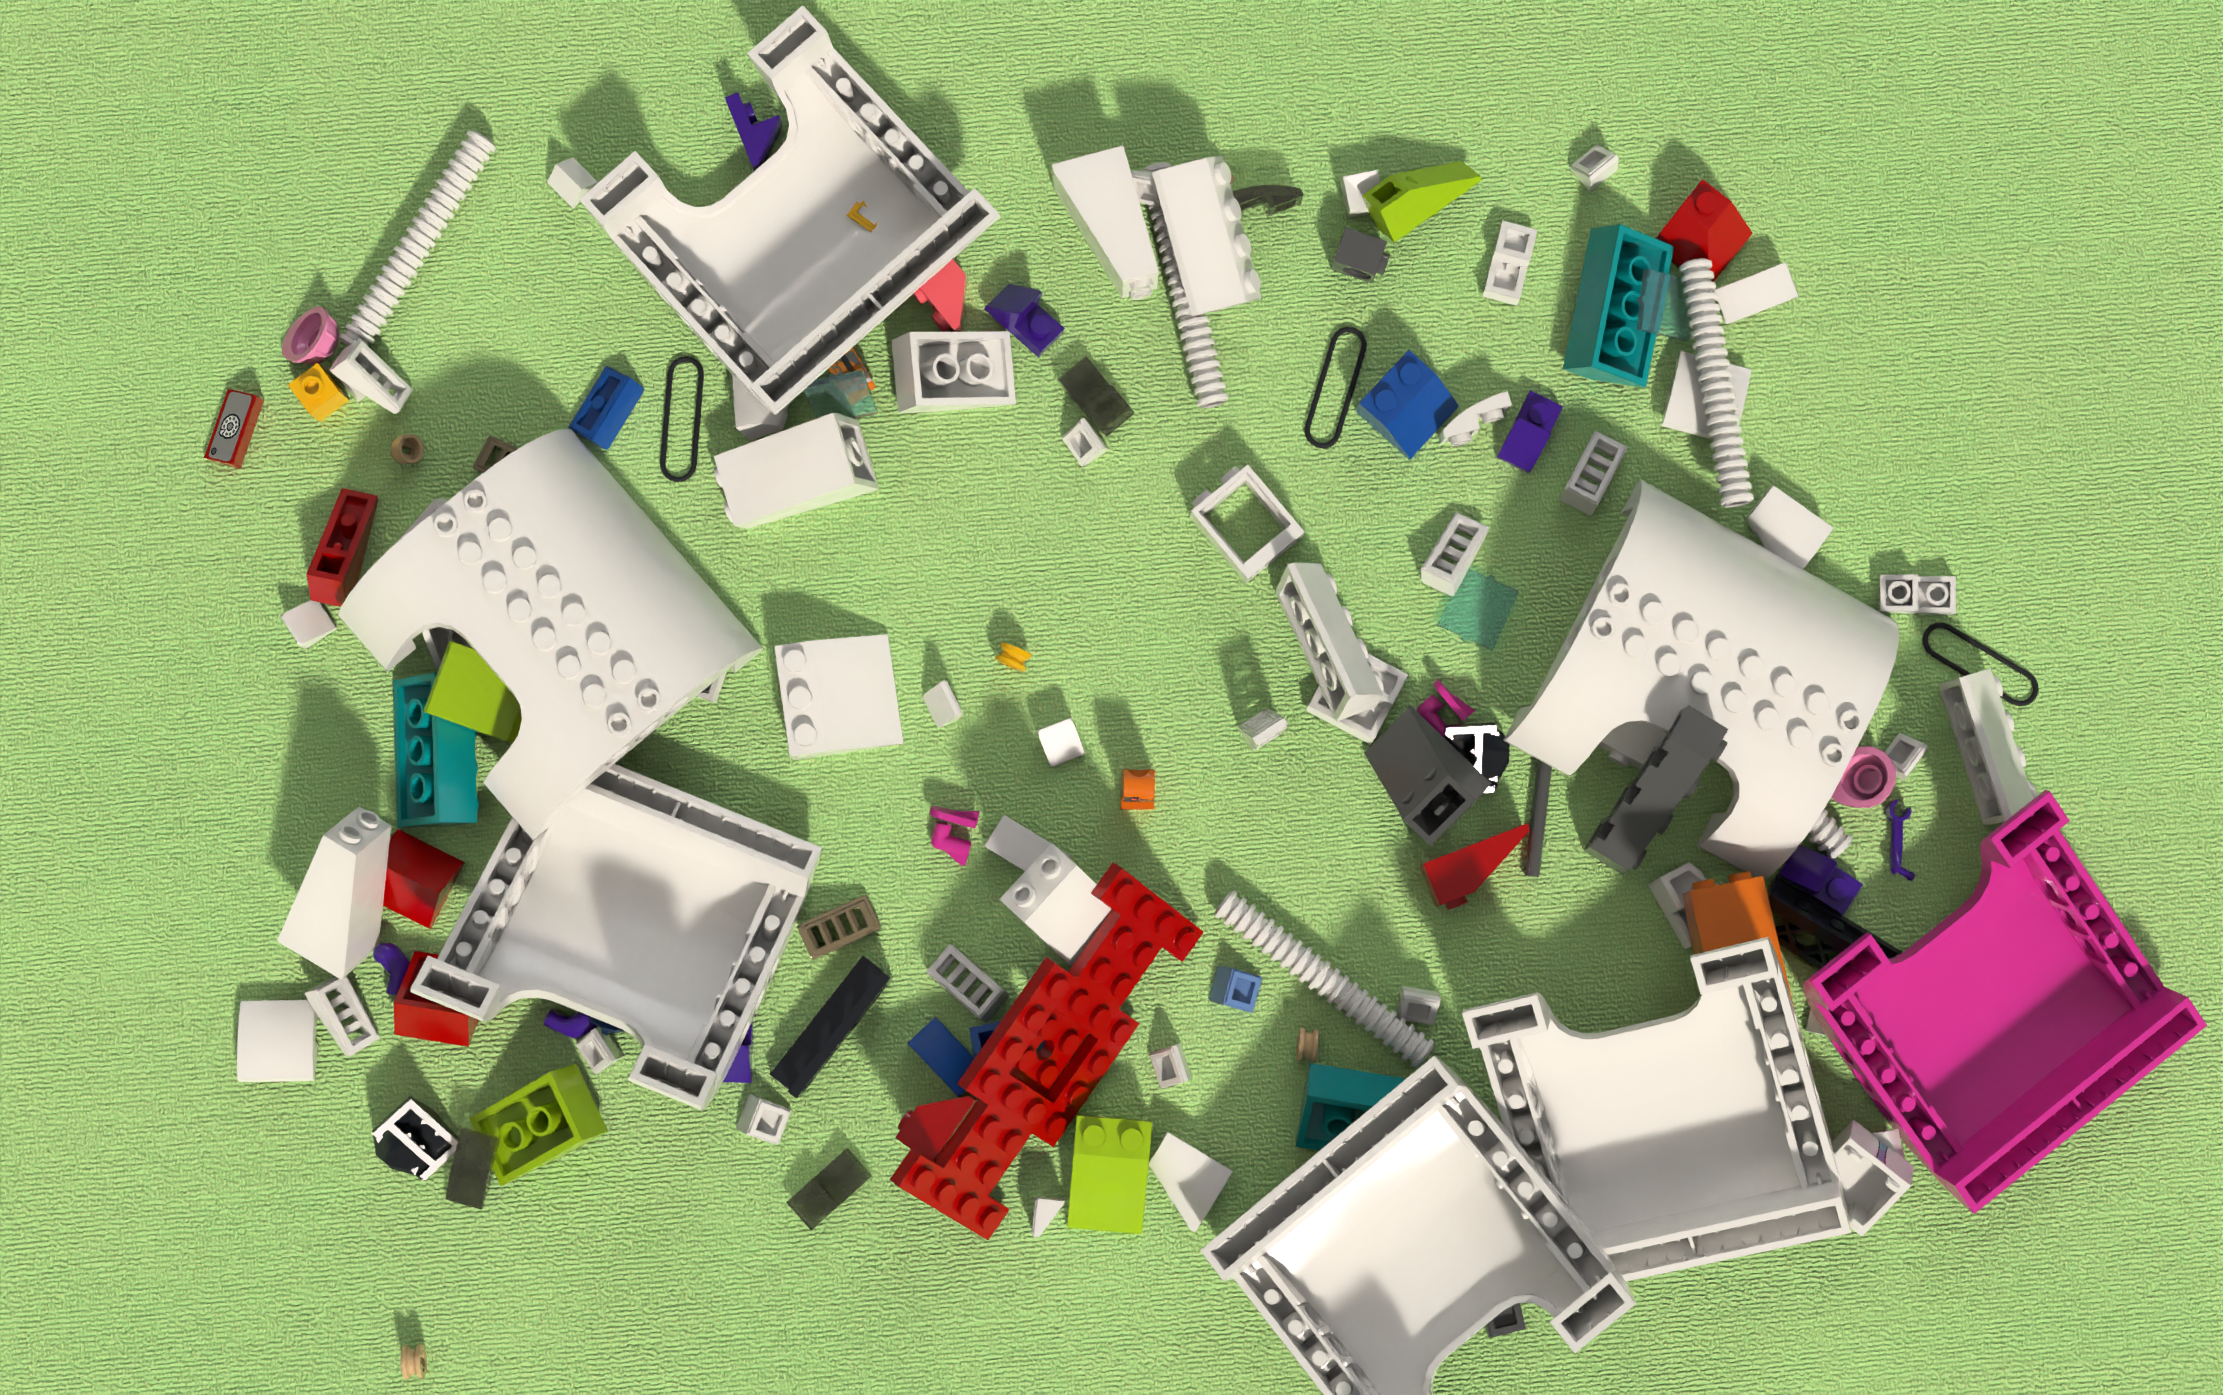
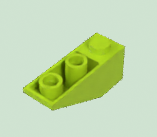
[1362,161,1482,243]

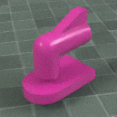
[1416,679,1476,736]
[929,806,980,866]

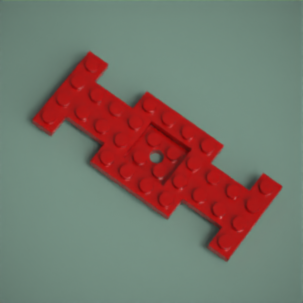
[889,862,1203,1240]

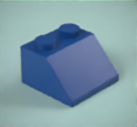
[1355,350,1459,460]

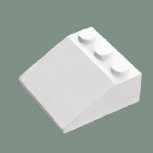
[774,634,904,760]

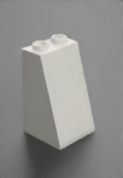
[1052,145,1159,300]
[714,413,879,529]
[277,806,391,980]
[999,843,1112,967]

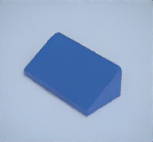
[568,366,644,450]
[908,1017,974,1098]

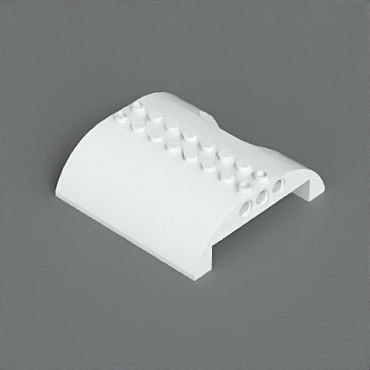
[579,5,1000,415]
[338,429,763,840]
[1503,479,1899,880]
[410,764,822,1110]
[1462,937,1851,1282]
[1200,1055,1637,1395]

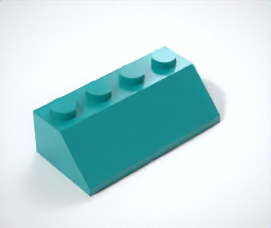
[1563,224,1674,387]
[393,672,479,828]
[1295,1063,1406,1151]

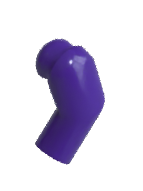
[373,943,410,995]
[544,1009,598,1038]

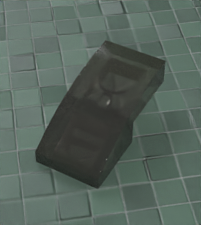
[1232,185,1303,217]
[1057,356,1134,437]
[446,1127,500,1210]
[786,1148,872,1230]

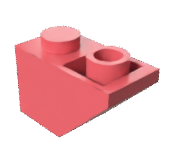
[912,259,967,332]

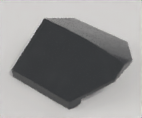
[1443,722,1510,794]
[372,1096,463,1180]

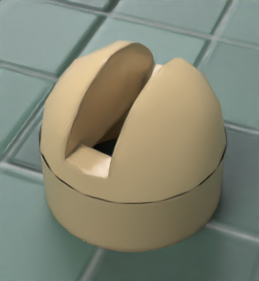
[390,434,423,464]

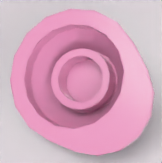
[282,306,339,365]
[1831,746,1896,808]

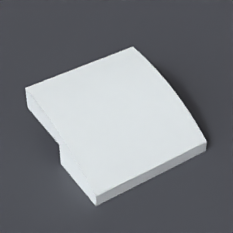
[1661,351,1752,440]
[1306,654,1408,745]
[237,1000,318,1082]

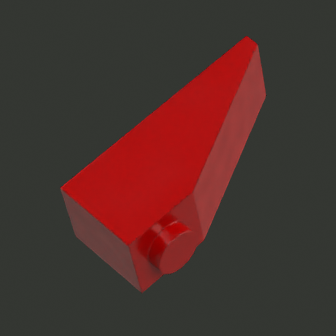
[306,488,378,607]
[1419,823,1530,911]

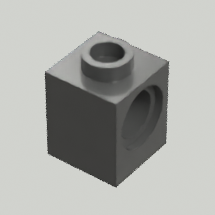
[1331,227,1390,283]

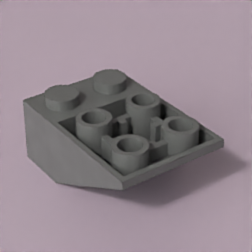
[1364,705,1491,846]

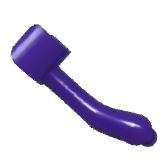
[1885,799,1916,881]

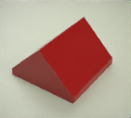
[383,829,465,929]

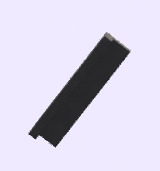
[1767,876,1902,969]
[770,956,893,1098]

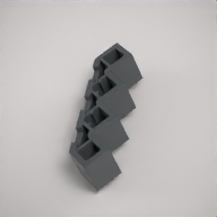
[1584,705,1728,874]

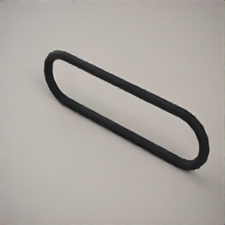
[1305,327,1367,448]
[660,356,704,482]
[1922,623,2039,706]

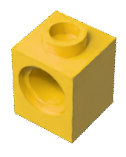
[288,363,350,422]

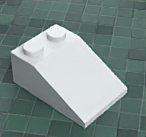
[892,331,1016,413]

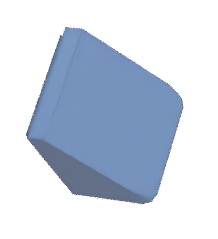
[1209,965,1262,1013]

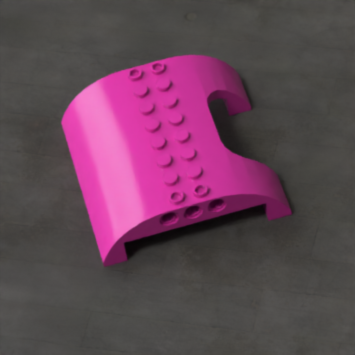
[1803,790,2207,1214]

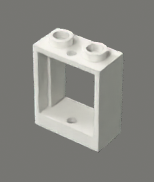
[1190,464,1305,583]

